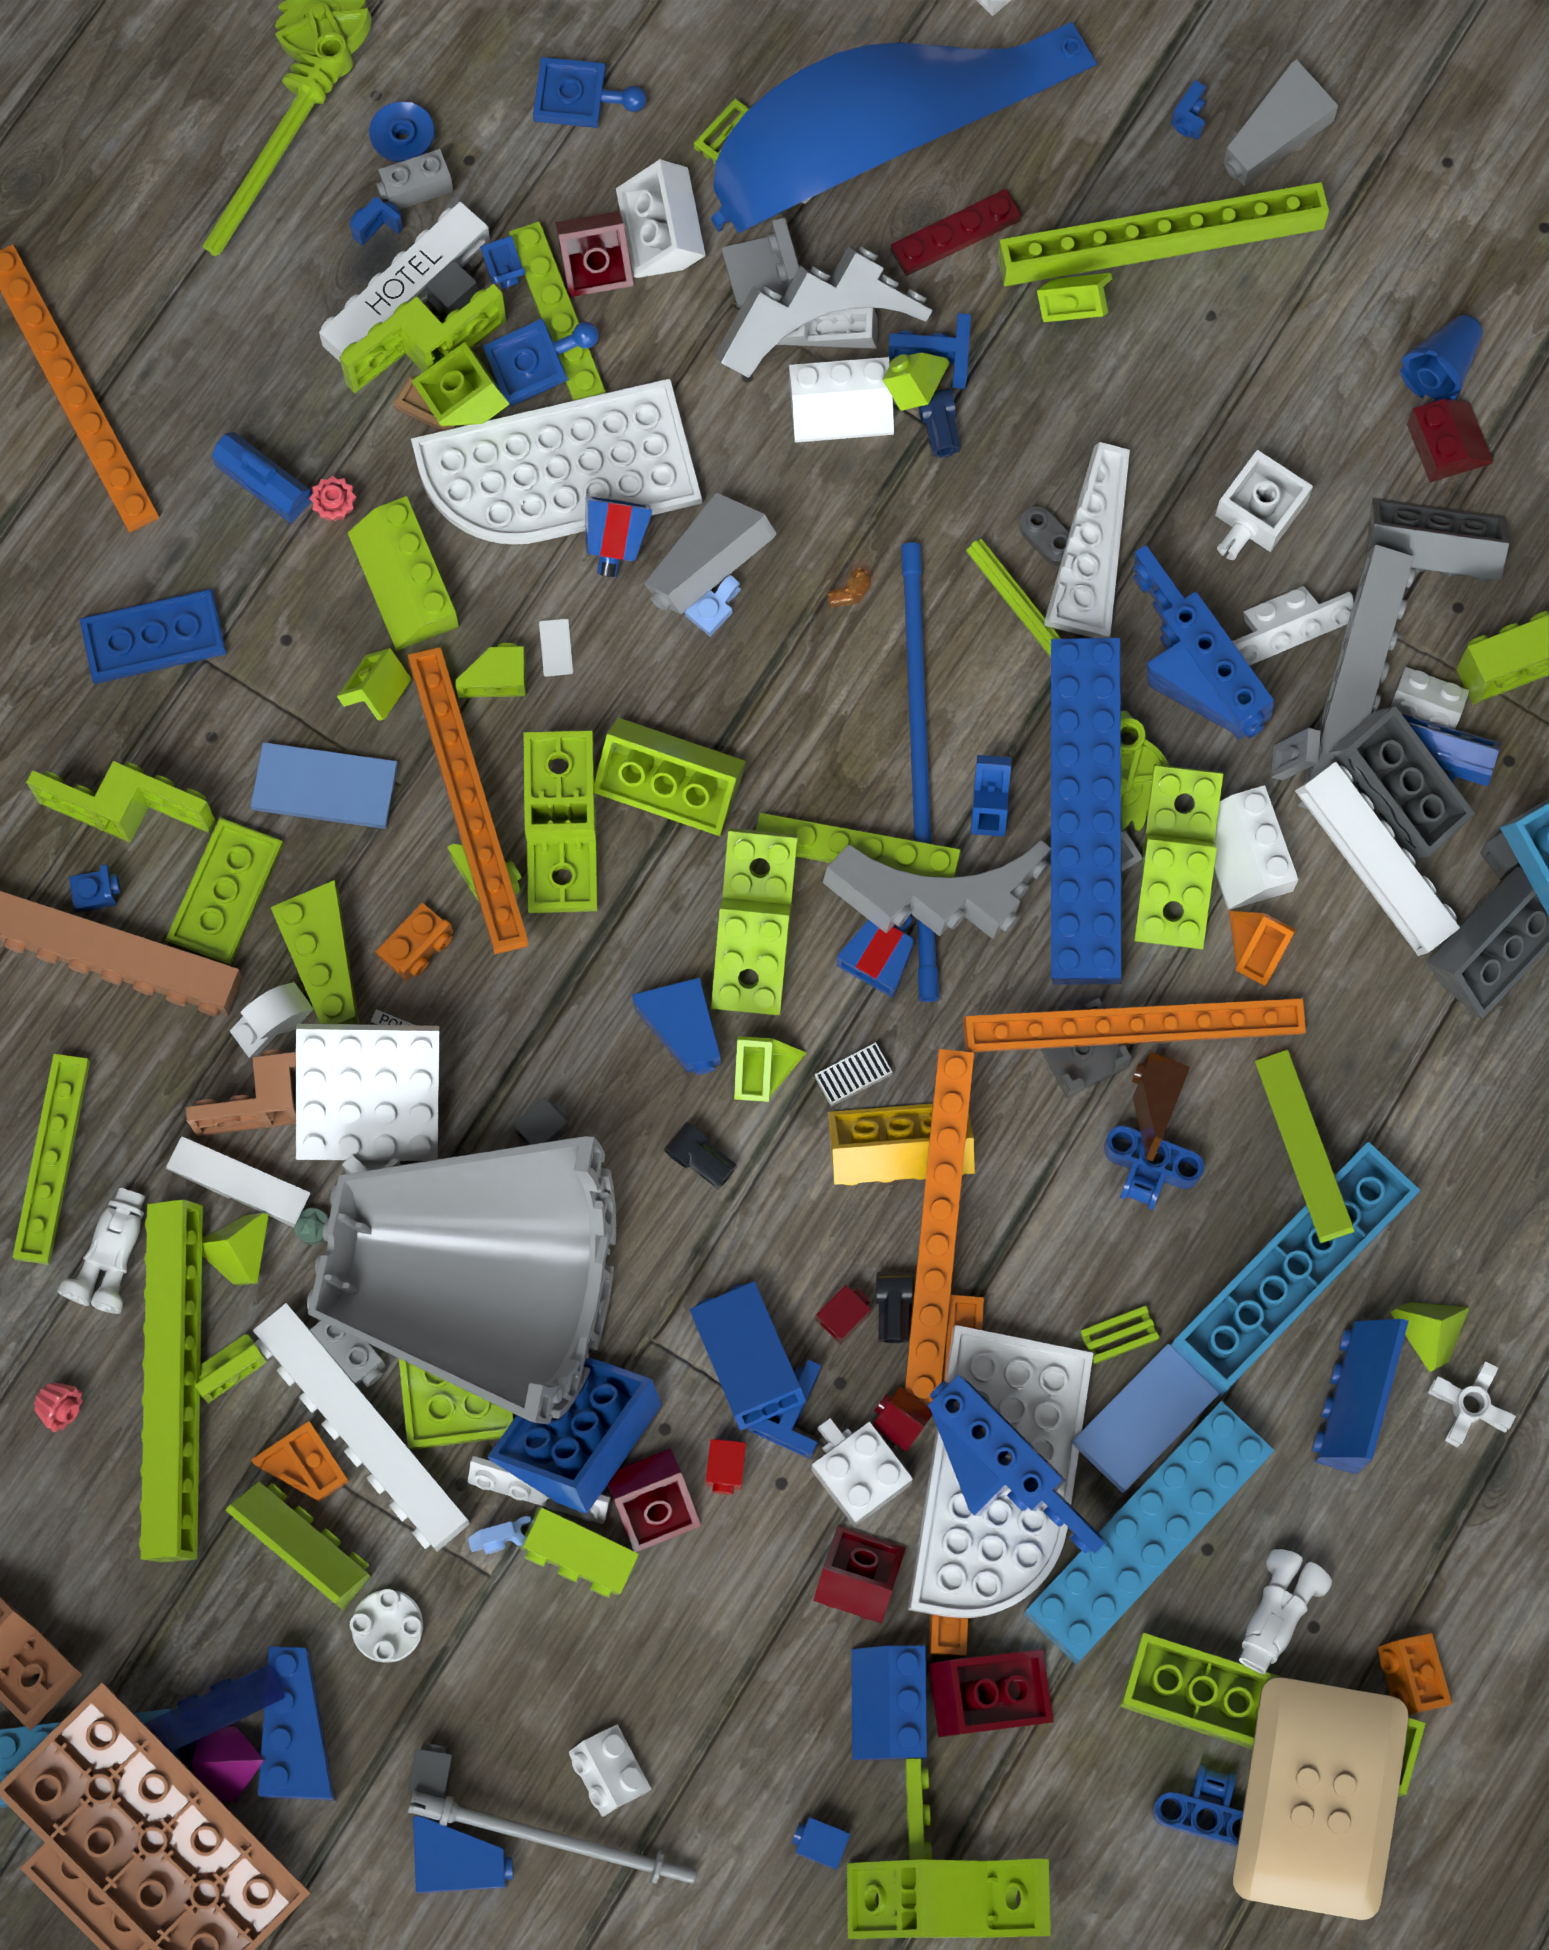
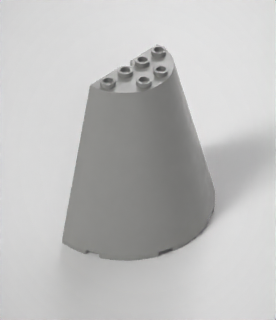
[307,1136,616,1424]

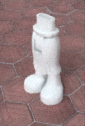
[57,1188,145,1314]
[1239,1549,1332,1674]

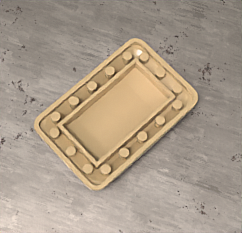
[1233,1677,1408,1920]

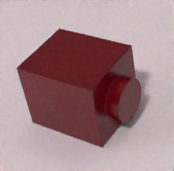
[816,1285,871,1345]
[872,1387,932,1452]

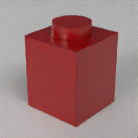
[705,1439,746,1495]

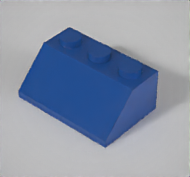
[851,1646,927,1760]

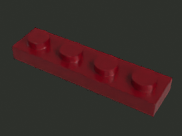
[890,189,1021,276]

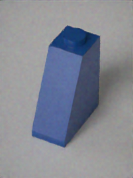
[632,978,721,1075]
[413,1816,513,1894]

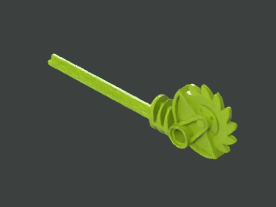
[203,0,372,256]
[966,539,1169,832]

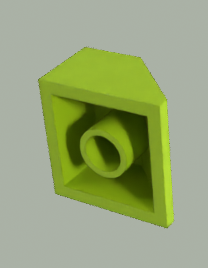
[412,342,509,426]

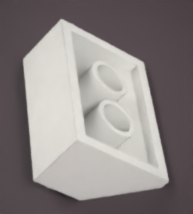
[616,159,706,278]
[789,357,894,442]
[1214,785,1298,911]

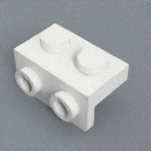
[1390,667,1469,729]
[569,1724,652,1817]

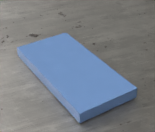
[250,742,398,829]
[1071,1344,1220,1493]

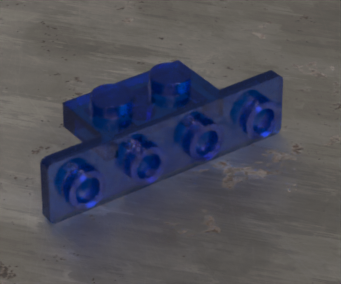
[144,1665,285,1752]

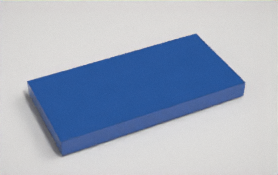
[79,589,227,684]

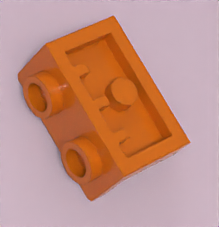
[375,902,454,982]
[1378,1633,1452,1716]

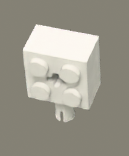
[1215,450,1313,560]

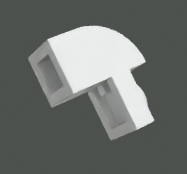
[230,982,314,1058]

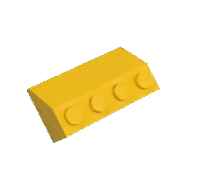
[827,1103,975,1185]

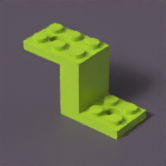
[847,1859,1051,1939]

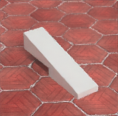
[776,308,878,349]
[166,1136,310,1228]

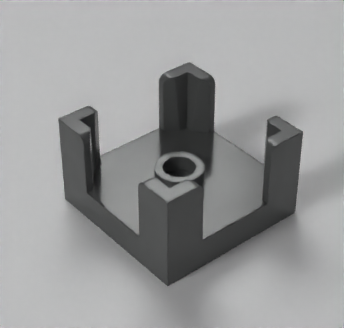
[1040,998,1132,1098]

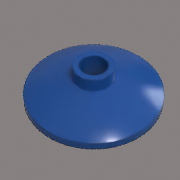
[369,101,434,162]

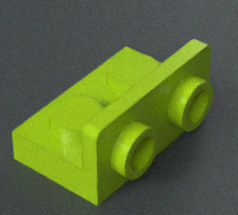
[194,1334,268,1404]

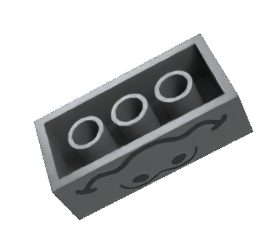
[1329,706,1475,859]

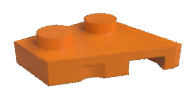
[251,1421,349,1502]

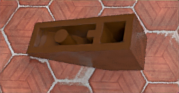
[1131,1052,1190,1161]

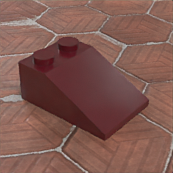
[928,1649,1054,1738]

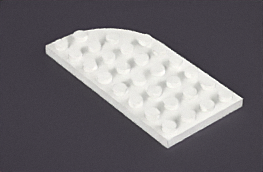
[411,379,702,545]
[908,1325,1093,1618]

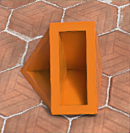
[1229,911,1296,987]

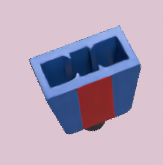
[585,495,652,577]
[836,916,914,998]

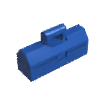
[212,432,312,524]
[1402,714,1502,786]

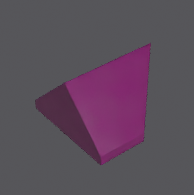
[192,1726,264,1802]

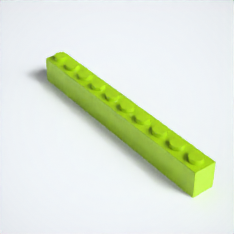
[997,182,1329,287]
[139,1199,203,1563]

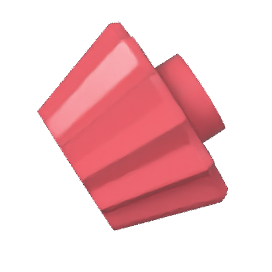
[309,476,357,522]
[34,1382,83,1432]

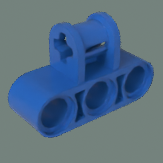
[1104,1126,1204,1210]
[1152,1763,1243,1847]

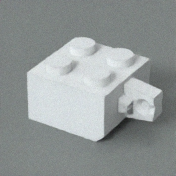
[811,1419,913,1528]

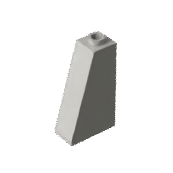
[1223,59,1338,186]
[644,493,777,614]

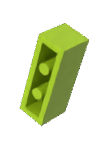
[519,1507,639,1598]

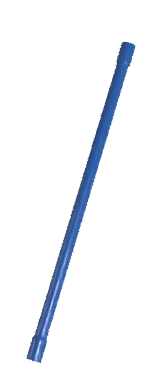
[901,542,939,1002]

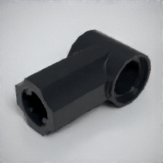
[664,1122,737,1190]
[876,1272,912,1344]

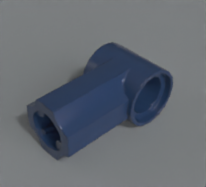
[918,388,960,458]

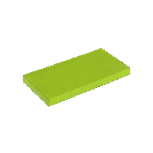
[165,817,284,966]

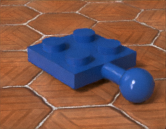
[533,57,647,128]
[483,319,599,407]

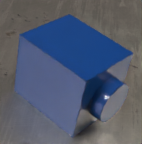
[792,1817,850,1870]

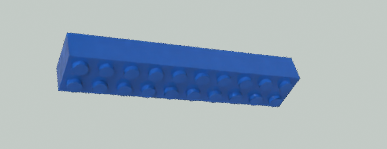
[1051,638,1122,985]

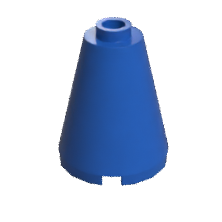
[1400,315,1483,402]

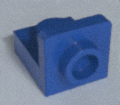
[1170,80,1206,140]
[69,864,121,913]

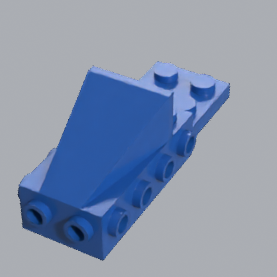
[1133,545,1274,740]
[928,1375,1108,1554]

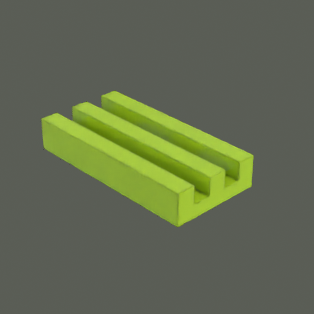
[693,98,749,164]
[1080,1306,1160,1365]

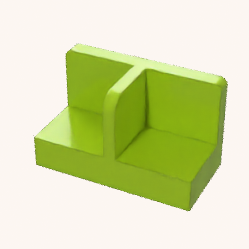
[1037,273,1112,322]
[337,648,411,721]

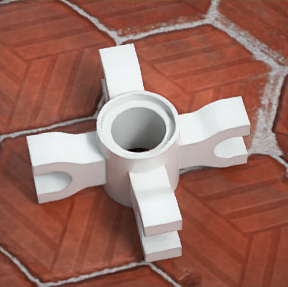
[1428,1361,1516,1447]

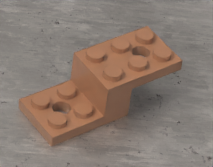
[186,1050,296,1136]
[0,1596,83,1731]

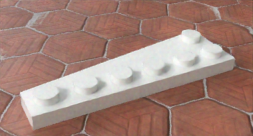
[1044,442,1130,638]

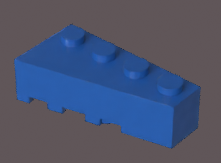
[258,1646,336,1801]

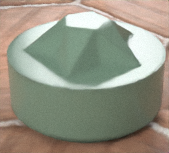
[294,1208,329,1245]

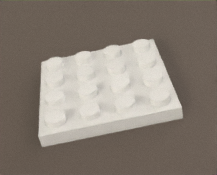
[296,1024,439,1161]

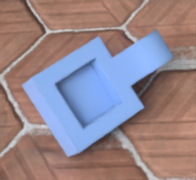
[685,575,741,637]
[468,1516,531,1554]

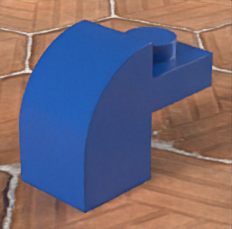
[971,755,1012,837]

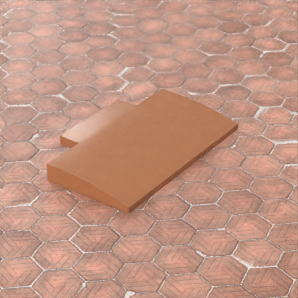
[0,1682,311,1950]

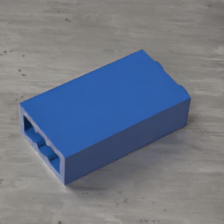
[689,1281,806,1430]

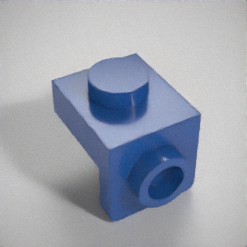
[350,196,403,246]
[479,236,526,289]

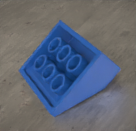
[1312,1319,1408,1474]
[488,1357,662,1514]

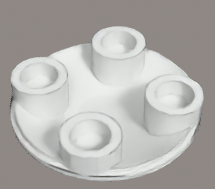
[350,1589,423,1663]

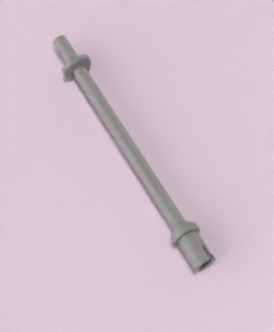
[408,1790,697,1884]

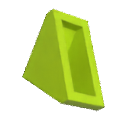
[734,1036,807,1102]
[202,1213,269,1286]
[1390,1302,1470,1372]

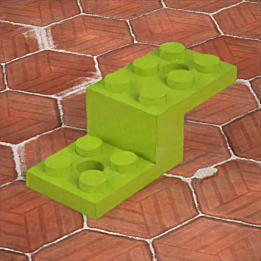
[339,284,507,394]
[523,731,598,913]
[26,761,216,843]
[1134,764,1223,949]
[711,828,798,1015]

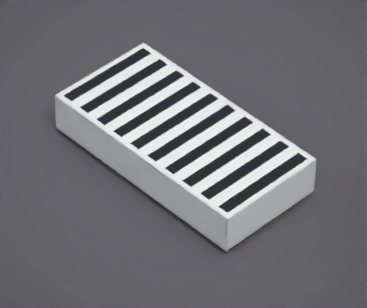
[815,1043,893,1107]

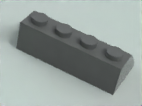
[1366,498,1509,582]
[1427,866,1549,1019]

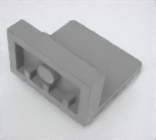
[722,218,799,308]

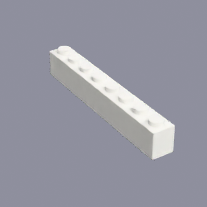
[253,1303,470,1552]

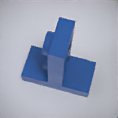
[888,313,971,389]
[747,1360,821,1460]

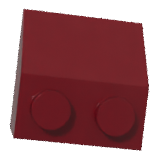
[555,211,634,297]
[1407,399,1493,483]
[608,1448,701,1552]
[813,1525,906,1623]

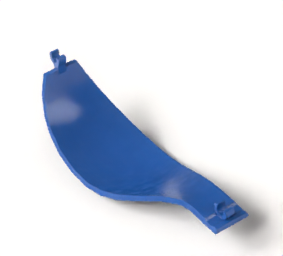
[711,22,1097,234]

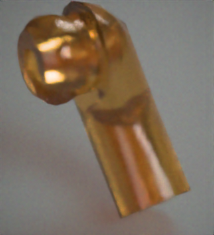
[827,568,871,608]

